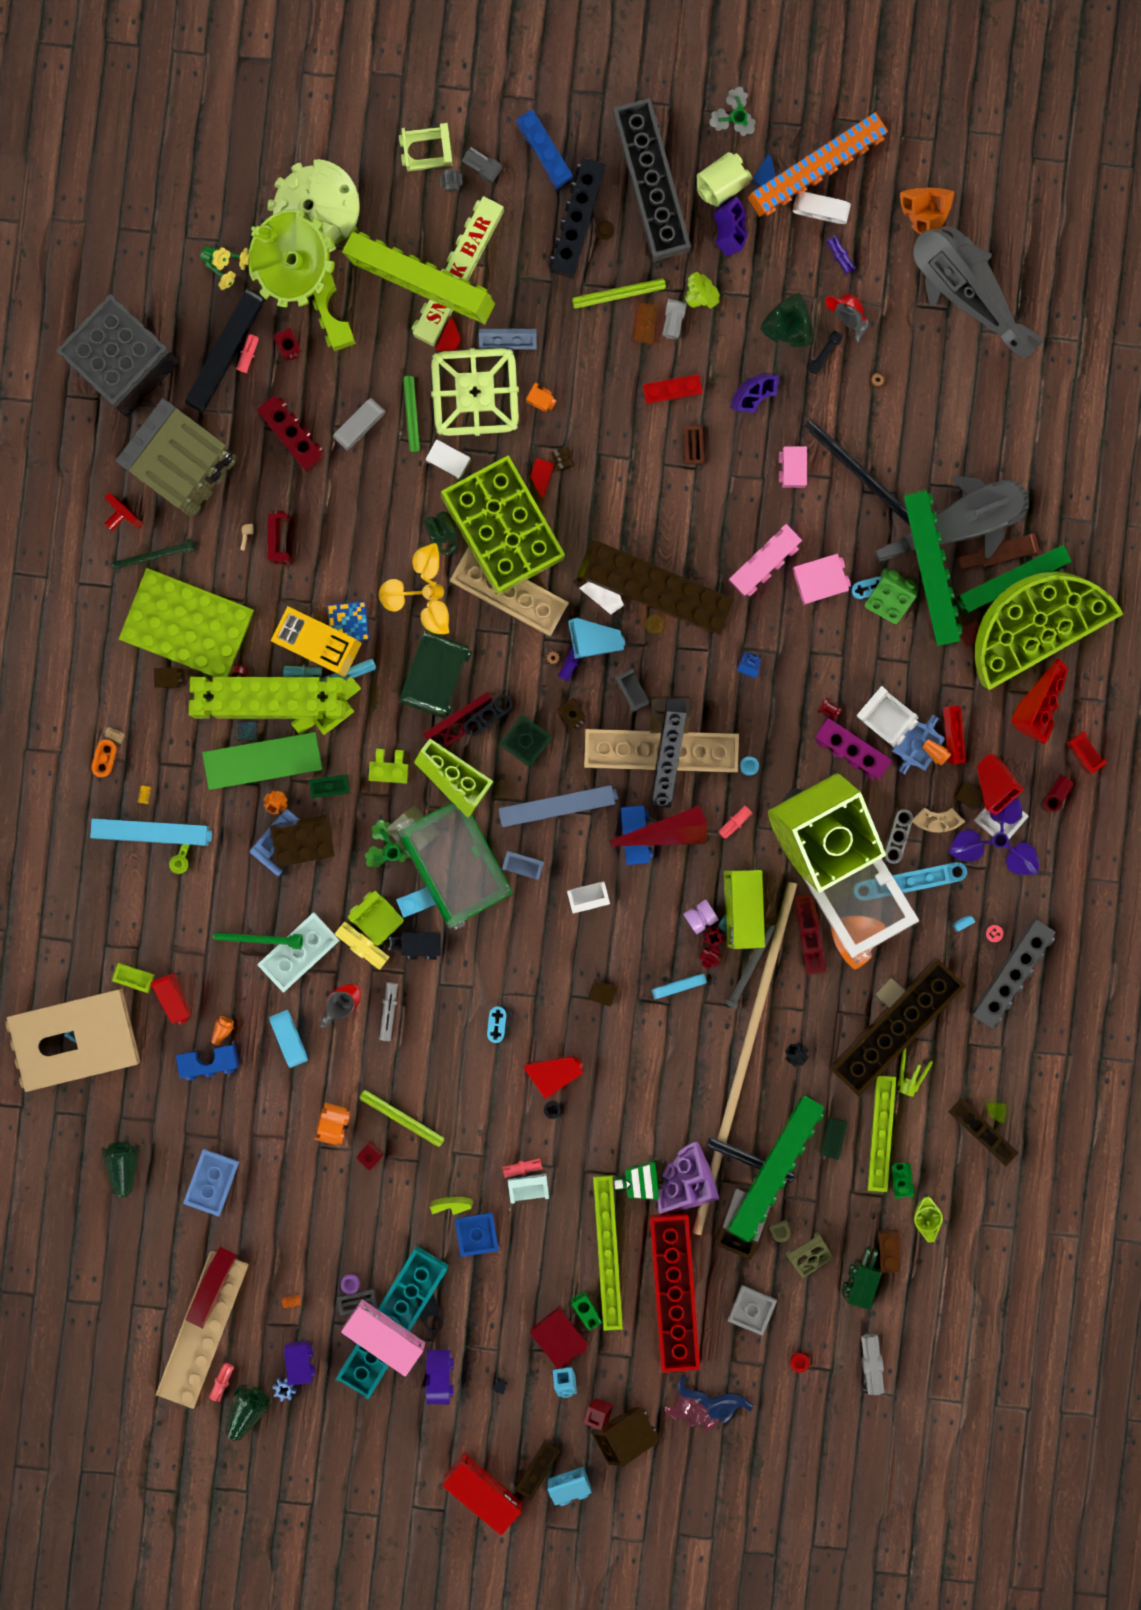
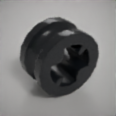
[544,1101,561,1119]

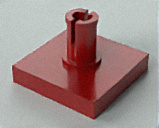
[104,492,144,531]

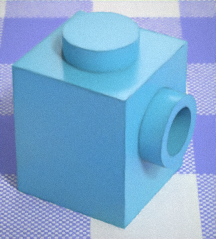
[553,1367,577,1398]

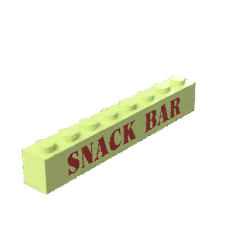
[412,196,504,347]

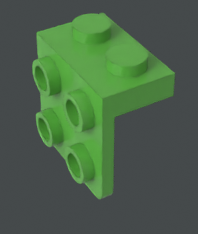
[865,567,918,624]

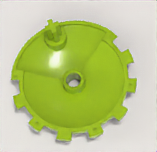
[248,210,335,308]

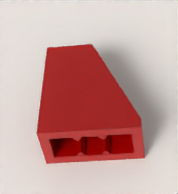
[977,753,1024,815]
[151,973,192,1025]
[523,1055,584,1099]

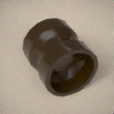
[551,447,575,471]

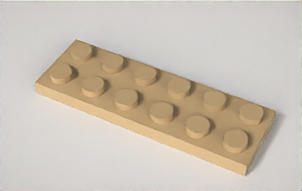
[450,548,569,637]

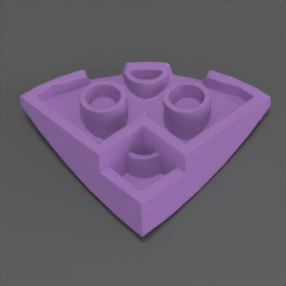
[658,1142,719,1214]

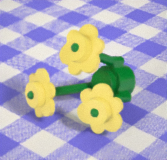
[200,246,249,290]

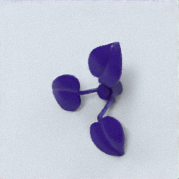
[949,797,1039,875]

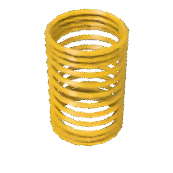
[138,785,151,804]

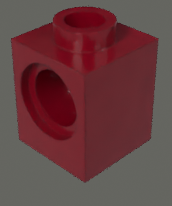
[273,328,302,360]
[356,1141,384,1171]
[584,1398,613,1431]

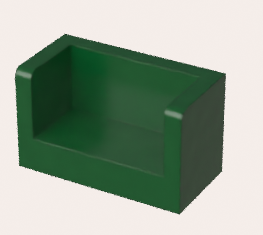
[309,774,352,799]

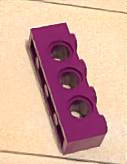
[814,718,892,781]

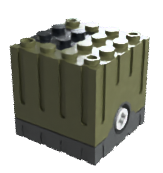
[116,398,236,517]

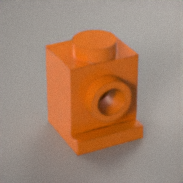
[526,382,557,413]

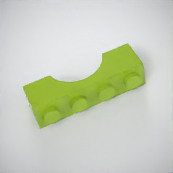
[312,272,356,351]

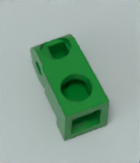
[570,1290,603,1331]

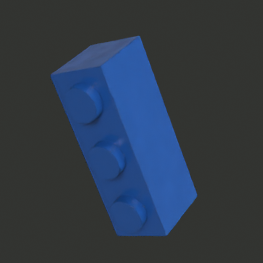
[621,805,653,865]

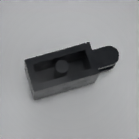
[387,932,441,960]

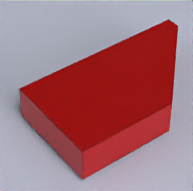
[436,317,461,352]
[530,458,554,498]

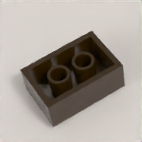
[269,815,335,867]

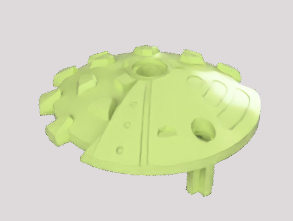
[268,159,360,252]

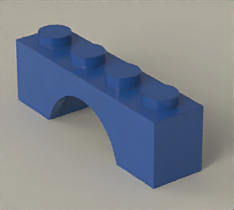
[516,109,573,191]

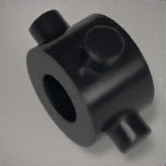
[492,1378,508,1395]

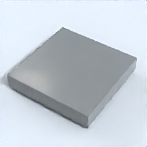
[727,1285,777,1336]

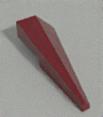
[609,805,707,847]

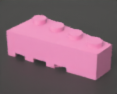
[728,524,802,597]

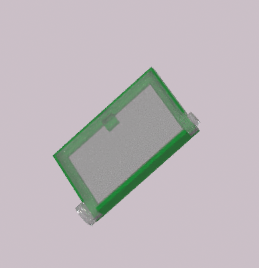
[395,802,513,930]

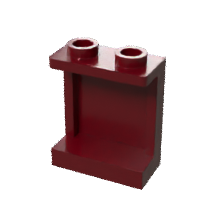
[267,510,291,564]
[530,1306,588,1369]

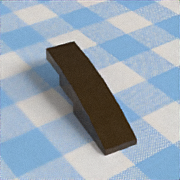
[948,1098,1019,1167]

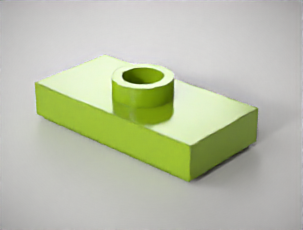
[112,963,155,993]

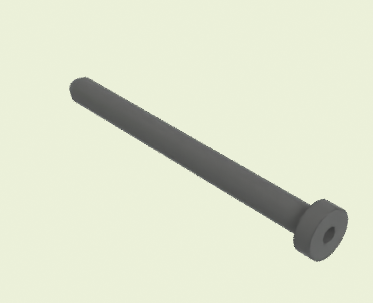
[725,924,775,1009]

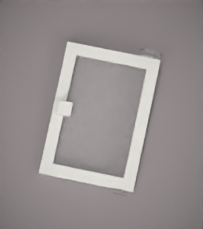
[802,858,919,964]

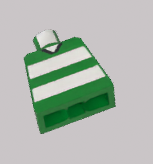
[614,1160,659,1200]

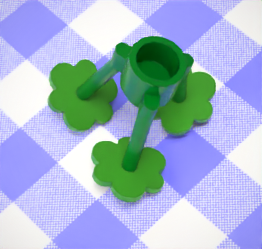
[365,820,409,868]

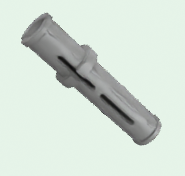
[379,982,398,1041]

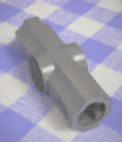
[861,1334,885,1395]

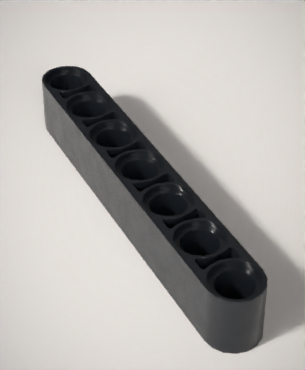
[185,288,266,413]

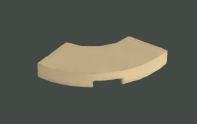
[912,808,965,832]

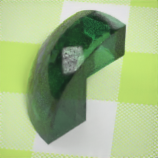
[760,292,813,347]

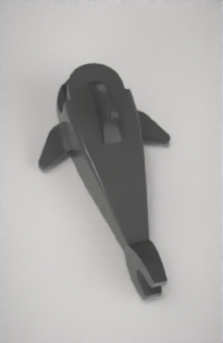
[913,226,1044,359]
[875,475,1029,562]

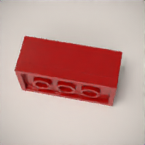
[442,1452,522,1536]

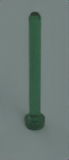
[111,539,195,569]

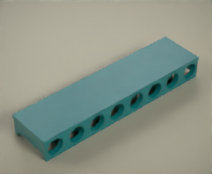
[335,1246,448,1399]

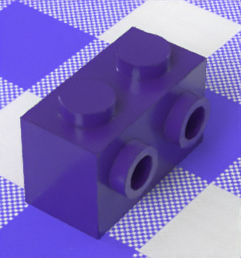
[284,1340,316,1385]

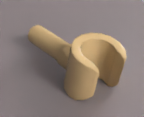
[240,524,254,551]

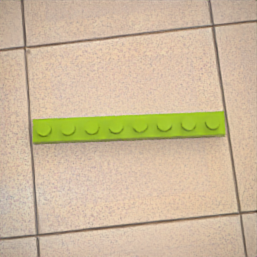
[593,1175,623,1331]

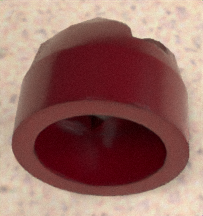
[231,664,248,677]

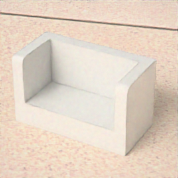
[426,439,471,480]
[567,881,610,913]

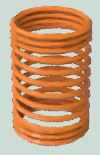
[282,1295,301,1309]

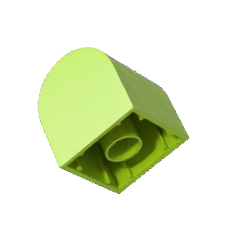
[768,773,886,893]

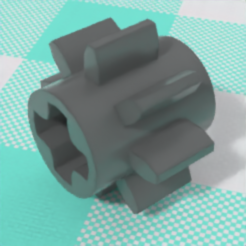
[439,169,463,192]

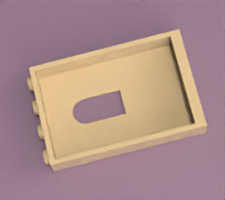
[6,988,141,1092]

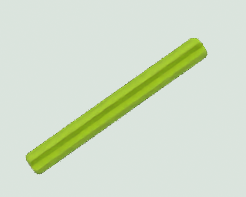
[572,278,666,309]
[360,1090,444,1147]

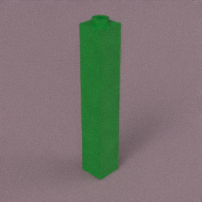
[956,544,1072,614]

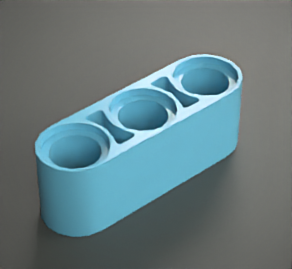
[269,1010,308,1068]

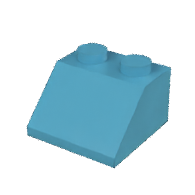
[547,1466,591,1506]

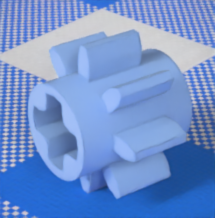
[272,1377,297,1402]

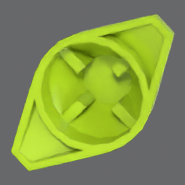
[914,1197,943,1243]

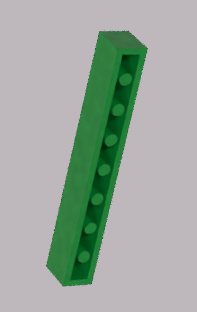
[904,489,963,646]
[726,1095,824,1242]

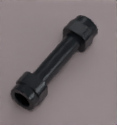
[807,330,843,375]

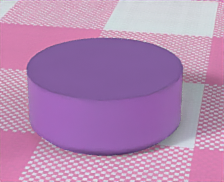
[341,1274,360,1294]

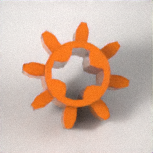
[264,791,288,815]

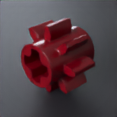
[702,926,725,949]
[698,946,722,970]

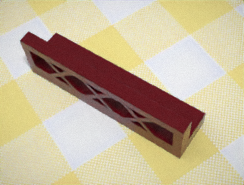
[423,692,494,748]

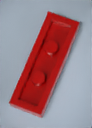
[642,374,703,404]
[943,706,966,765]

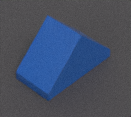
[751,155,776,188]

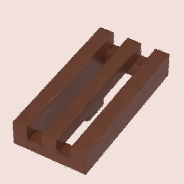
[683,425,705,465]

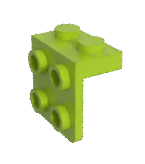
[347,891,404,946]

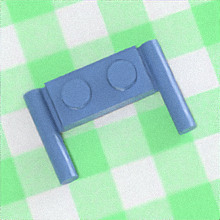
[249,809,300,876]

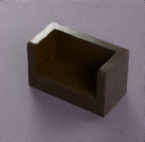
[589,979,617,1007]

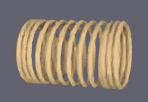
[104,727,125,744]

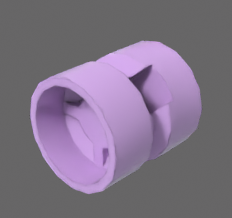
[683,899,719,935]

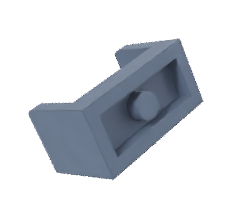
[502,851,544,880]

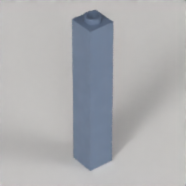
[498,785,618,827]

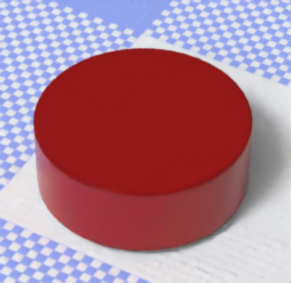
[790,1352,810,1373]

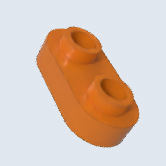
[92,740,117,777]

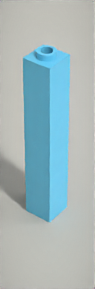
[90,819,212,846]

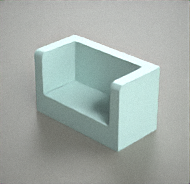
[508,1173,549,1204]

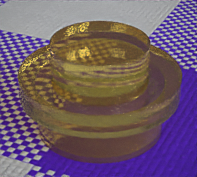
[645,615,664,634]

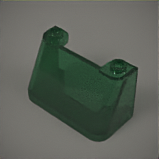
[399,630,472,719]

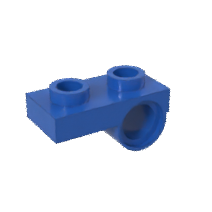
[736,652,762,678]

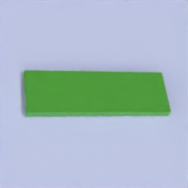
[202,732,323,790]

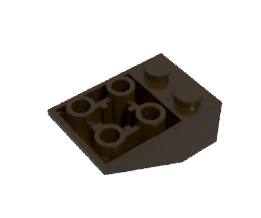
[714,1188,770,1260]

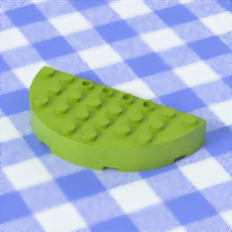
[975,572,1123,690]

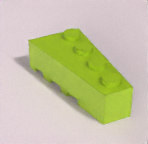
[414,739,494,818]

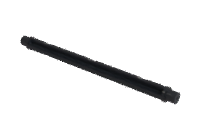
[804,419,910,526]

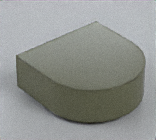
[768,1220,791,1243]

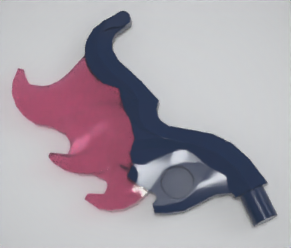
[664,1375,754,1431]

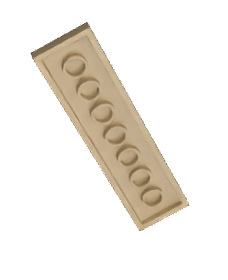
[584,729,739,772]

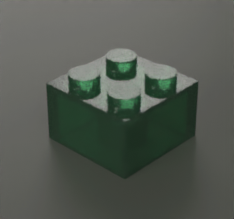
[499,714,553,768]

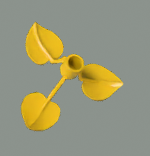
[379,543,449,634]

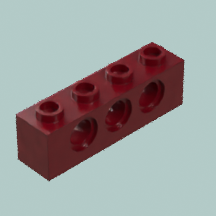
[256,395,324,472]

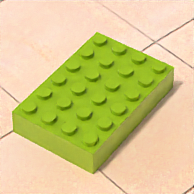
[440,455,565,596]

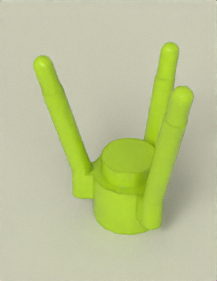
[897,1048,933,1097]

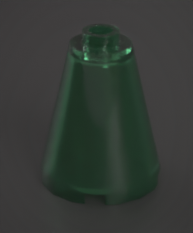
[101,1142,140,1198]
[225,1385,271,1441]

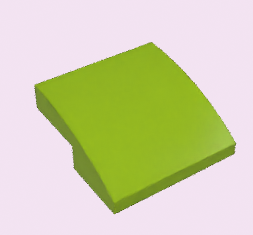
[430,1197,473,1215]

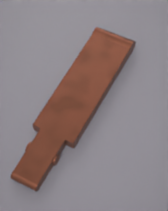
[957,533,1040,569]

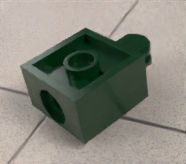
[842,1246,882,1311]

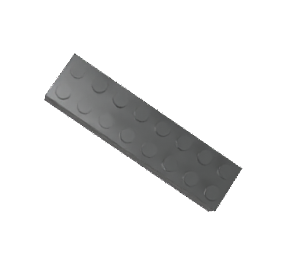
[613,98,691,262]

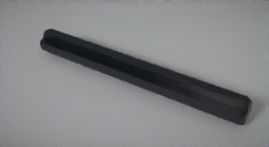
[706,1137,795,1183]

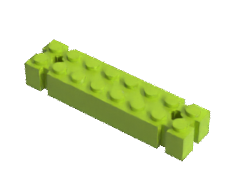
[189,677,347,719]

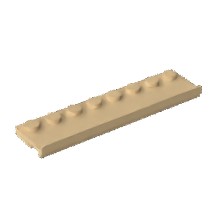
[156,1251,249,1409]

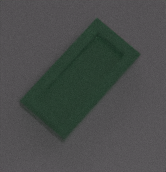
[819,1117,848,1160]

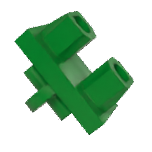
[892,1162,915,1199]

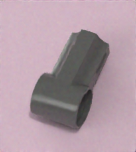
[462,147,503,183]

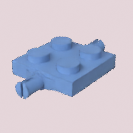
[892,715,945,774]

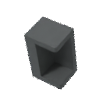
[615,669,650,712]

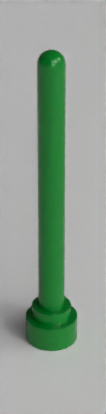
[212,933,303,950]

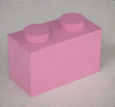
[779,447,807,488]

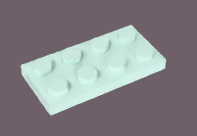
[257,912,340,993]

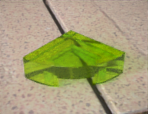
[986,1102,1006,1123]

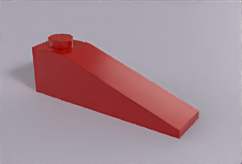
[1010,659,1068,744]

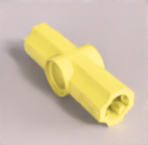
[334,922,390,970]

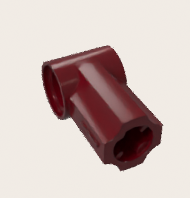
[1041,775,1074,812]

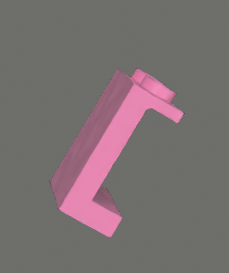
[792,554,851,605]

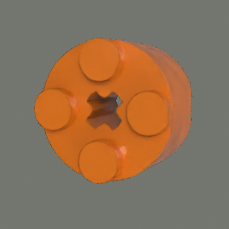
[314,1102,350,1146]

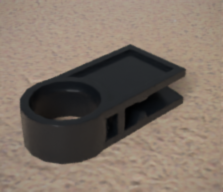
[416,1293,444,1333]

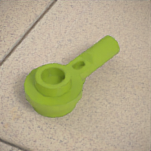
[169,844,190,874]

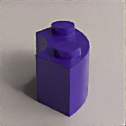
[713,197,748,256]
[730,373,779,413]
[426,1350,454,1405]

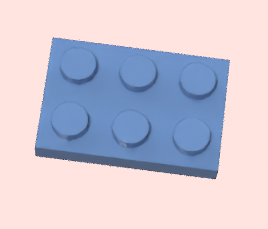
[183,1149,240,1217]

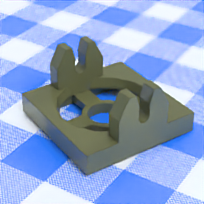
[785,1232,834,1278]

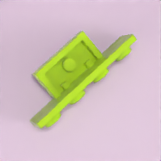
[291,677,361,735]

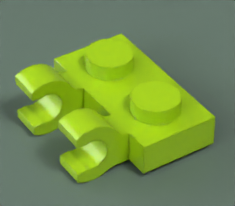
[368,748,409,784]

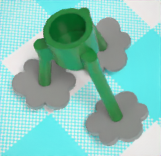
[709,86,756,136]

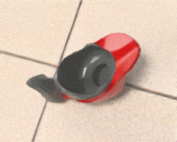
[825,294,869,343]
[320,984,362,1028]

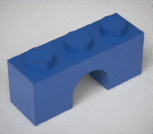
[176,1044,239,1081]

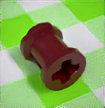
[817,697,842,721]

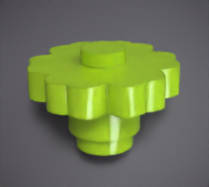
[685,272,720,308]

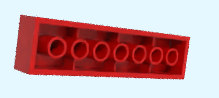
[649,1212,700,1373]

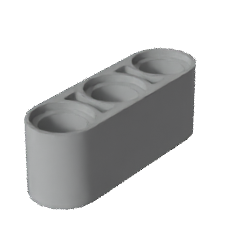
[333,398,386,451]
[883,809,913,864]

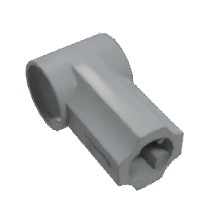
[662,299,687,339]

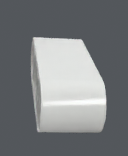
[793,192,851,224]

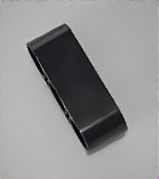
[464,695,513,736]

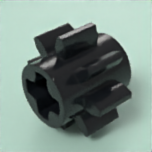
[785,1042,809,1067]

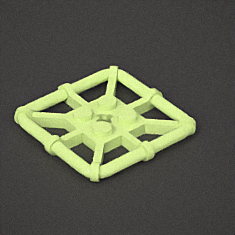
[431,348,519,436]

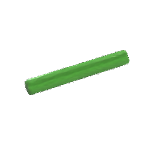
[403,376,420,452]

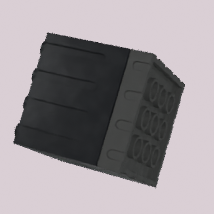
[56,294,180,418]

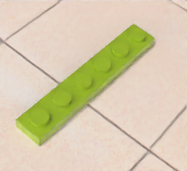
[867,1075,896,1192]

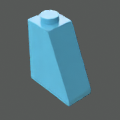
[568,618,625,659]
[396,887,435,918]

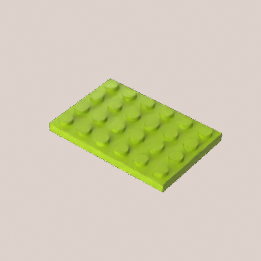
[119,568,254,677]

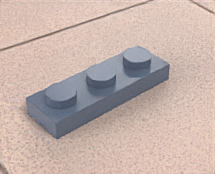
[479,329,537,349]

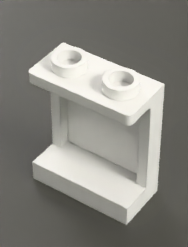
[857,686,918,747]

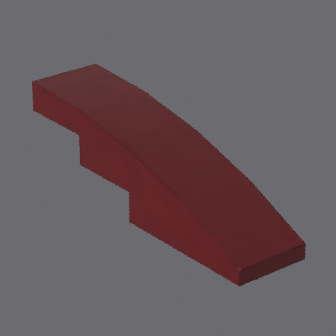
[794,894,826,975]
[185,1247,238,1329]

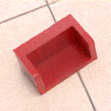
[1066,731,1108,774]

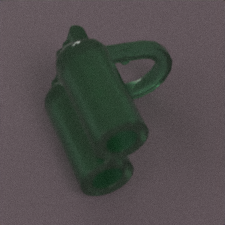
[424,512,457,555]

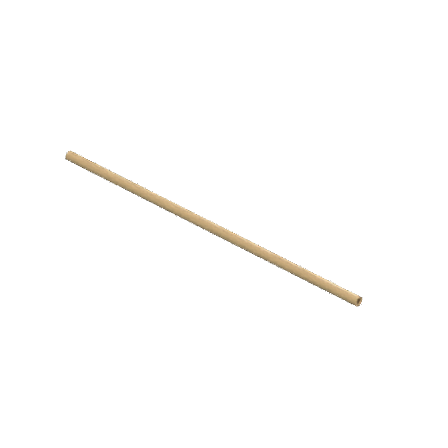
[692,881,797,1235]

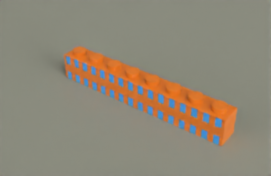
[747,112,888,217]

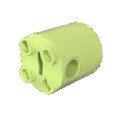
[696,152,753,207]

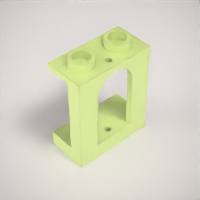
[399,123,453,172]

